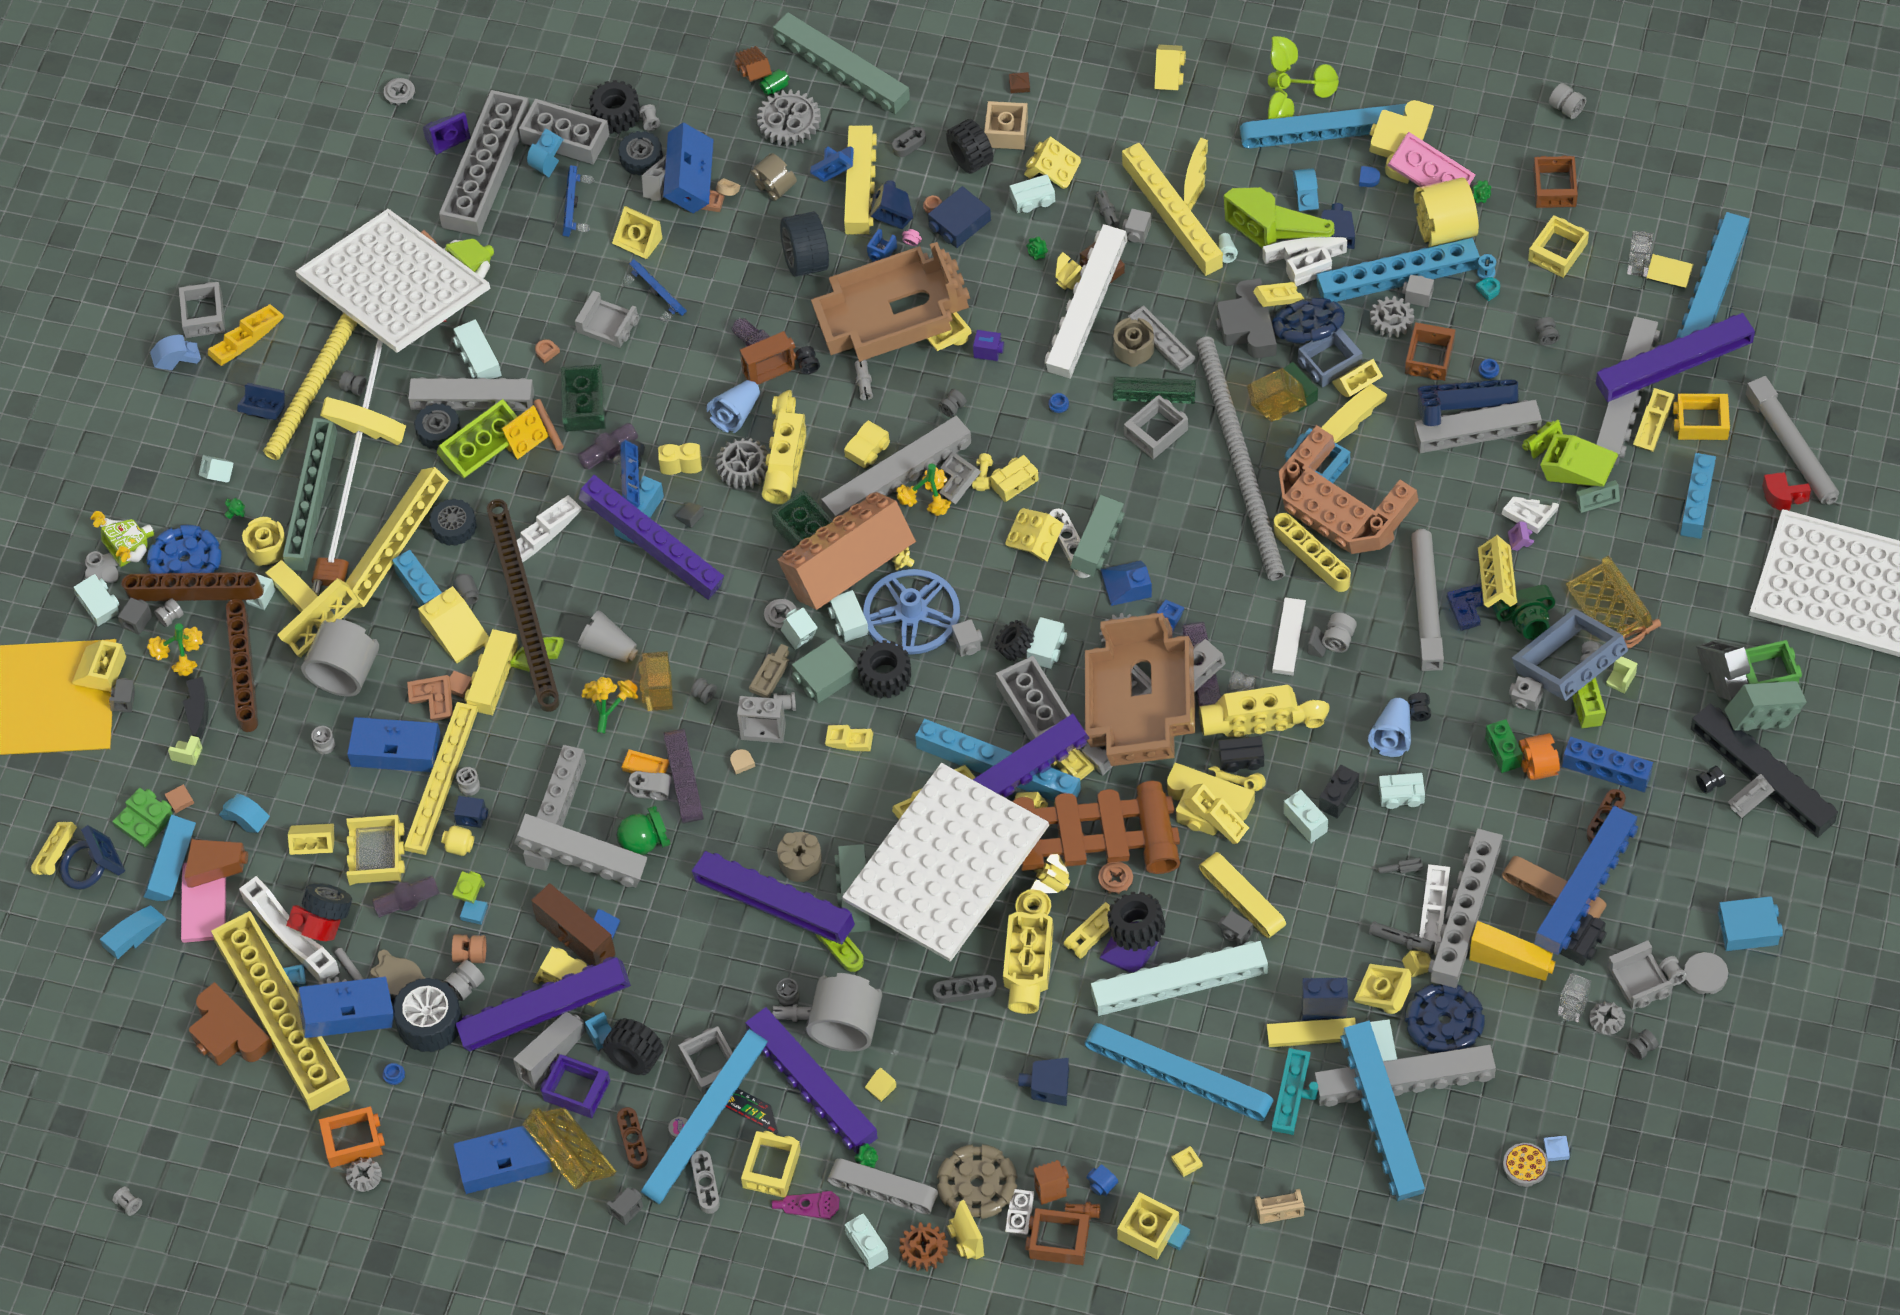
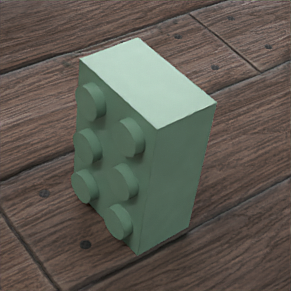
[1725,681,1807,731]

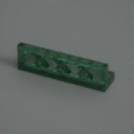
[1113,377,1196,404]

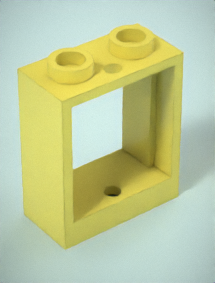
[1528,215,1589,278]
[741,1131,801,1198]

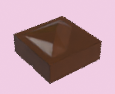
[1009,72,1030,94]

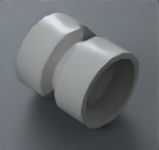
[1549,83,1587,119]
[1322,613,1357,653]
[443,960,485,1001]

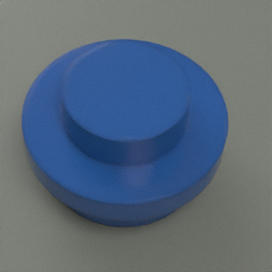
[1479,359,1499,379]
[1049,393,1069,413]
[383,1063,405,1085]

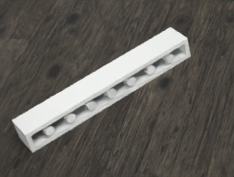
[1045,224,1127,379]

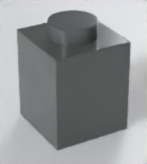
[118,598,152,635]

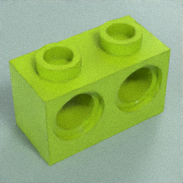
[1572,677,1606,729]

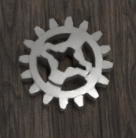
[1370,296,1414,338]

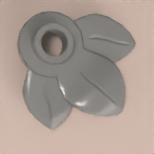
[85,551,119,583]

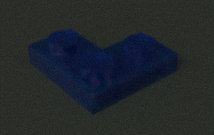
[1446,583,1493,631]

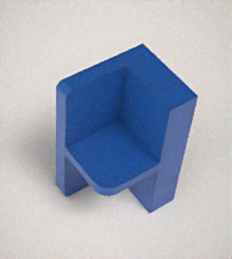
[810,146,854,182]

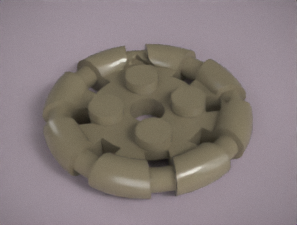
[937,1144,1017,1219]

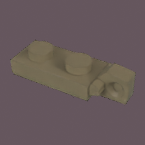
[749,644,790,698]

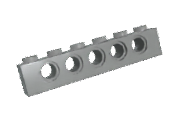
[523,745,586,871]

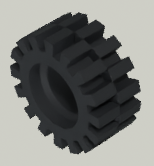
[994,620,1034,661]

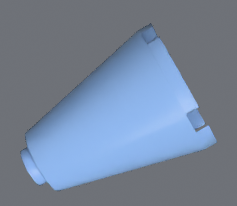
[707,380,760,433]
[1368,698,1411,757]

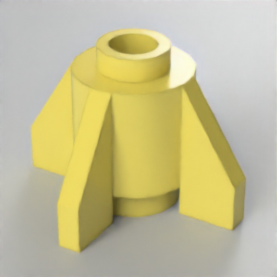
[1055,252,1082,290]
[1030,855,1070,893]

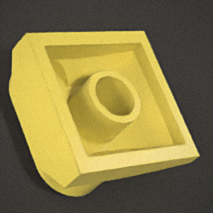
[927,312,972,351]
[1354,964,1411,1014]
[947,1200,984,1259]

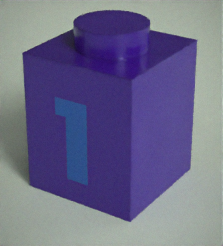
[973,330,1004,361]

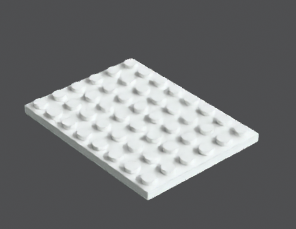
[295,209,490,353]
[1749,509,1900,657]
[842,763,1049,962]

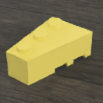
[533,947,597,1007]

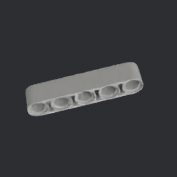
[828,1159,938,1214]

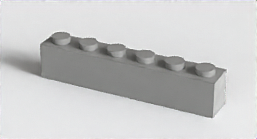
[408,377,534,411]
[1414,400,1542,453]
[514,813,647,888]

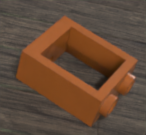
[1533,155,1578,208]
[1405,322,1456,381]
[740,331,796,385]
[1026,1208,1090,1265]

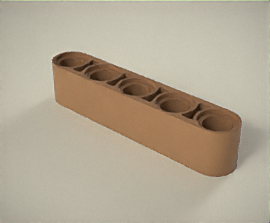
[1502,856,1607,919]

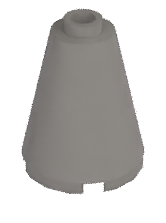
[578,610,638,663]

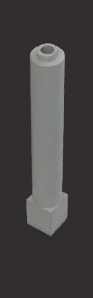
[1746,376,1839,505]
[1411,529,1444,671]

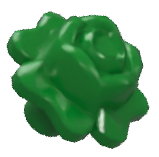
[1471,180,1491,203]
[1026,236,1048,260]
[225,498,245,519]
[855,1143,878,1168]

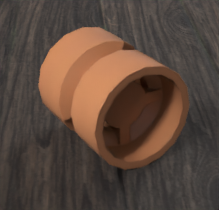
[452,934,487,963]

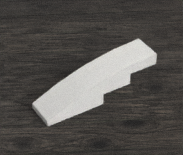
[1263,237,1347,264]
[517,495,582,562]
[1419,864,1450,950]

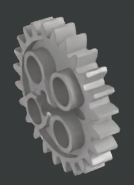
[757,89,821,147]

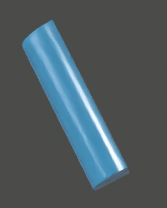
[144,814,196,901]

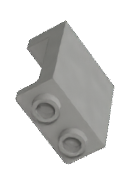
[575,291,639,348]
[1607,941,1673,1010]

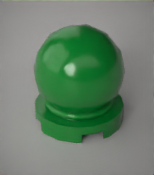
[616,805,671,855]

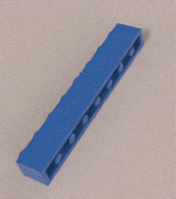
[1534,806,1638,955]

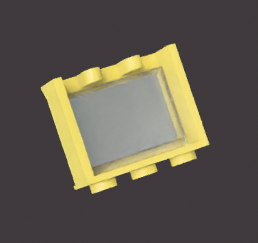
[347,815,405,885]

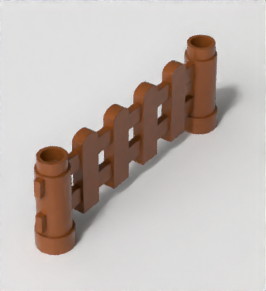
[1013,781,1180,874]

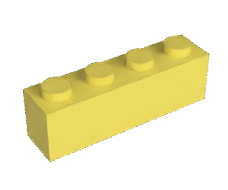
[465,629,519,716]

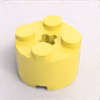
[242,517,286,566]

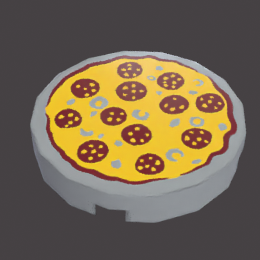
[1503,1143,1548,1187]

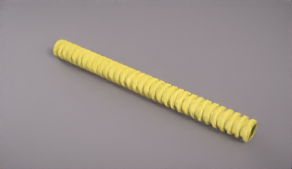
[263,312,357,460]

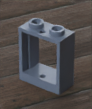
[1297,328,1363,388]

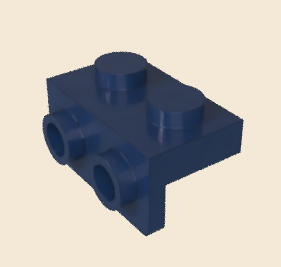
[237,383,285,420]

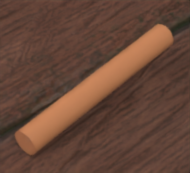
[533,399,564,451]

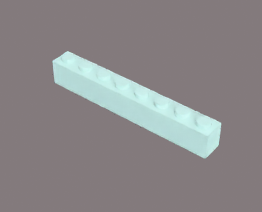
[1091,941,1268,1016]

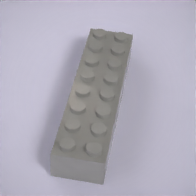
[439,90,530,236]

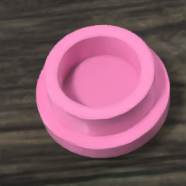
[902,229,922,246]

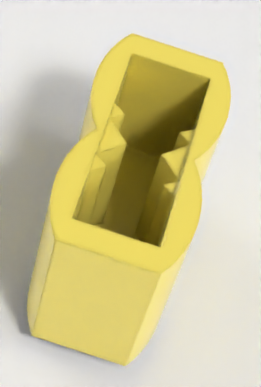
[844,420,890,468]
[658,443,702,475]

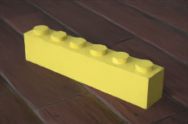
[844,126,877,234]

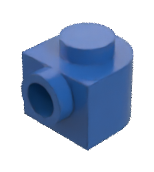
[1086,1164,1118,1196]

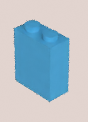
[1718,896,1783,951]

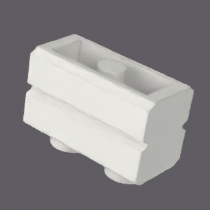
[1286,246,1332,286]

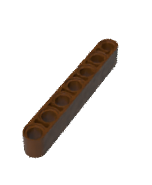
[121,572,264,601]
[226,599,258,732]

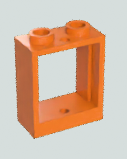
[319,1106,385,1168]

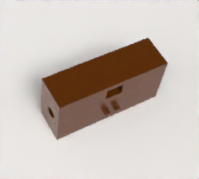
[531,883,616,966]

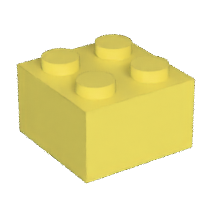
[1117,1192,1179,1260]

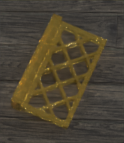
[1566,555,1653,636]
[522,1107,617,1189]

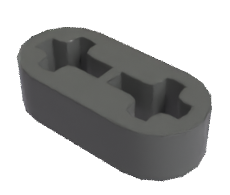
[892,127,926,157]

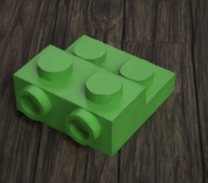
[112,788,173,848]

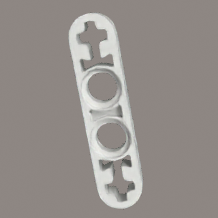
[1050,509,1091,578]

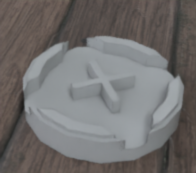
[1684,952,1728,994]

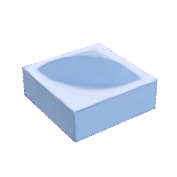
[1544,1136,1570,1161]

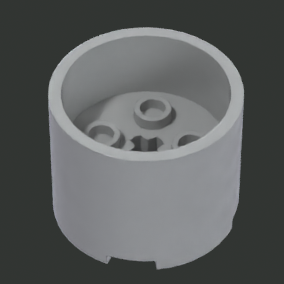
[301,619,379,696]
[806,973,882,1052]

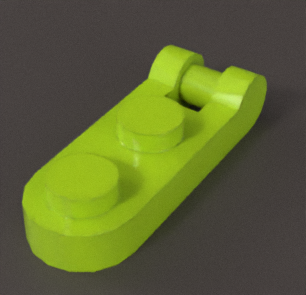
[815,934,864,972]

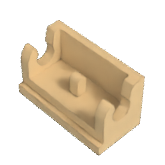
[1255,1189,1305,1224]

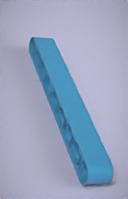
[1239,104,1407,148]
[1085,1023,1273,1121]
[641,1029,768,1205]

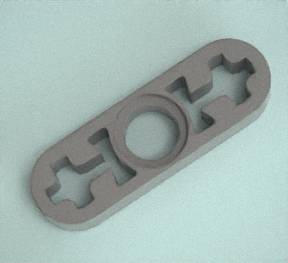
[691,1151,720,1214]

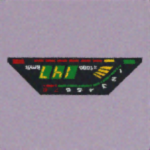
[725,1088,778,1134]

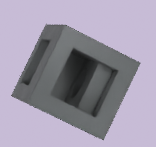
[109,678,135,712]
[1218,910,1253,947]
[607,1187,643,1226]

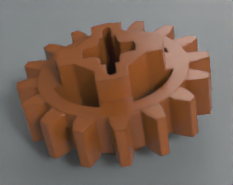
[899,1222,948,1272]

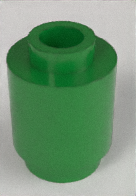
[759,69,790,96]

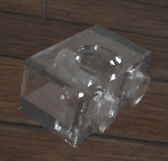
[1627,231,1653,277]
[1558,973,1592,1023]

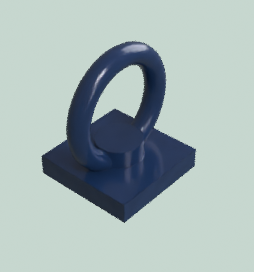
[60,825,125,890]

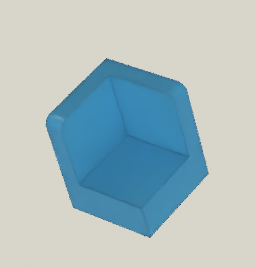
[585,1012,611,1051]

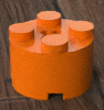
[1518,733,1560,780]

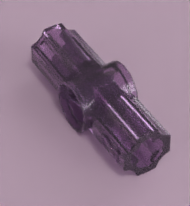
[577,423,638,469]
[372,876,439,918]

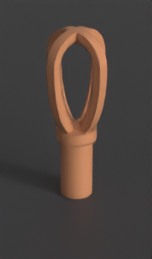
[1621,619,1661,648]

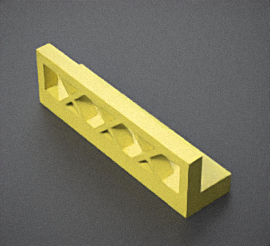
[1478,535,1517,608]
[278,578,360,658]

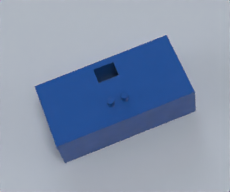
[663,122,714,214]
[347,717,441,772]
[298,977,394,1038]
[454,1121,553,1194]

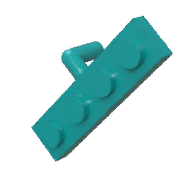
[1272,1048,1318,1135]

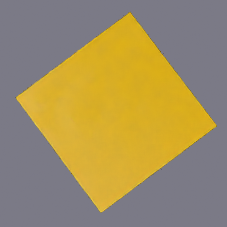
[0,639,116,755]

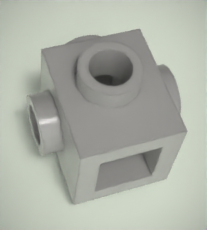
[1509,676,1544,711]

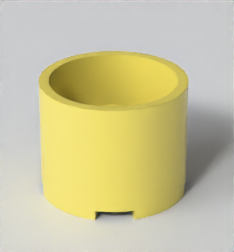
[1414,177,1479,247]

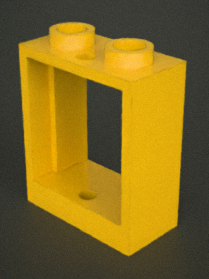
[1673,394,1730,440]

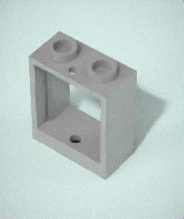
[179,282,226,338]
[1124,395,1188,460]
[737,696,786,743]
[678,1026,733,1097]

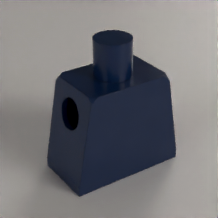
[870,180,913,229]
[1321,203,1355,249]
[1018,1058,1069,1106]

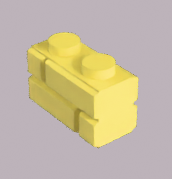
[990,455,1039,502]

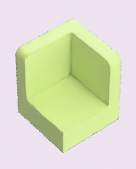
[1606,656,1638,694]
[168,736,202,766]

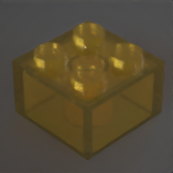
[1247,368,1307,422]
[639,651,673,711]

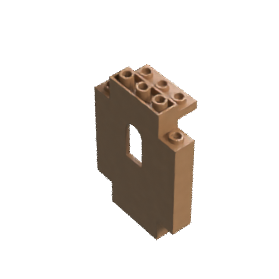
[811,242,970,362]
[1085,613,1195,766]

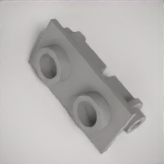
[1728,774,1775,818]

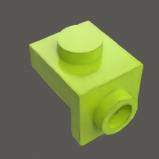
[452,871,485,904]

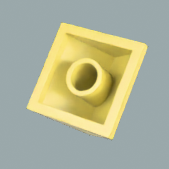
[612,206,662,259]

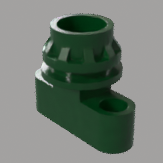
[1492,585,1555,640]

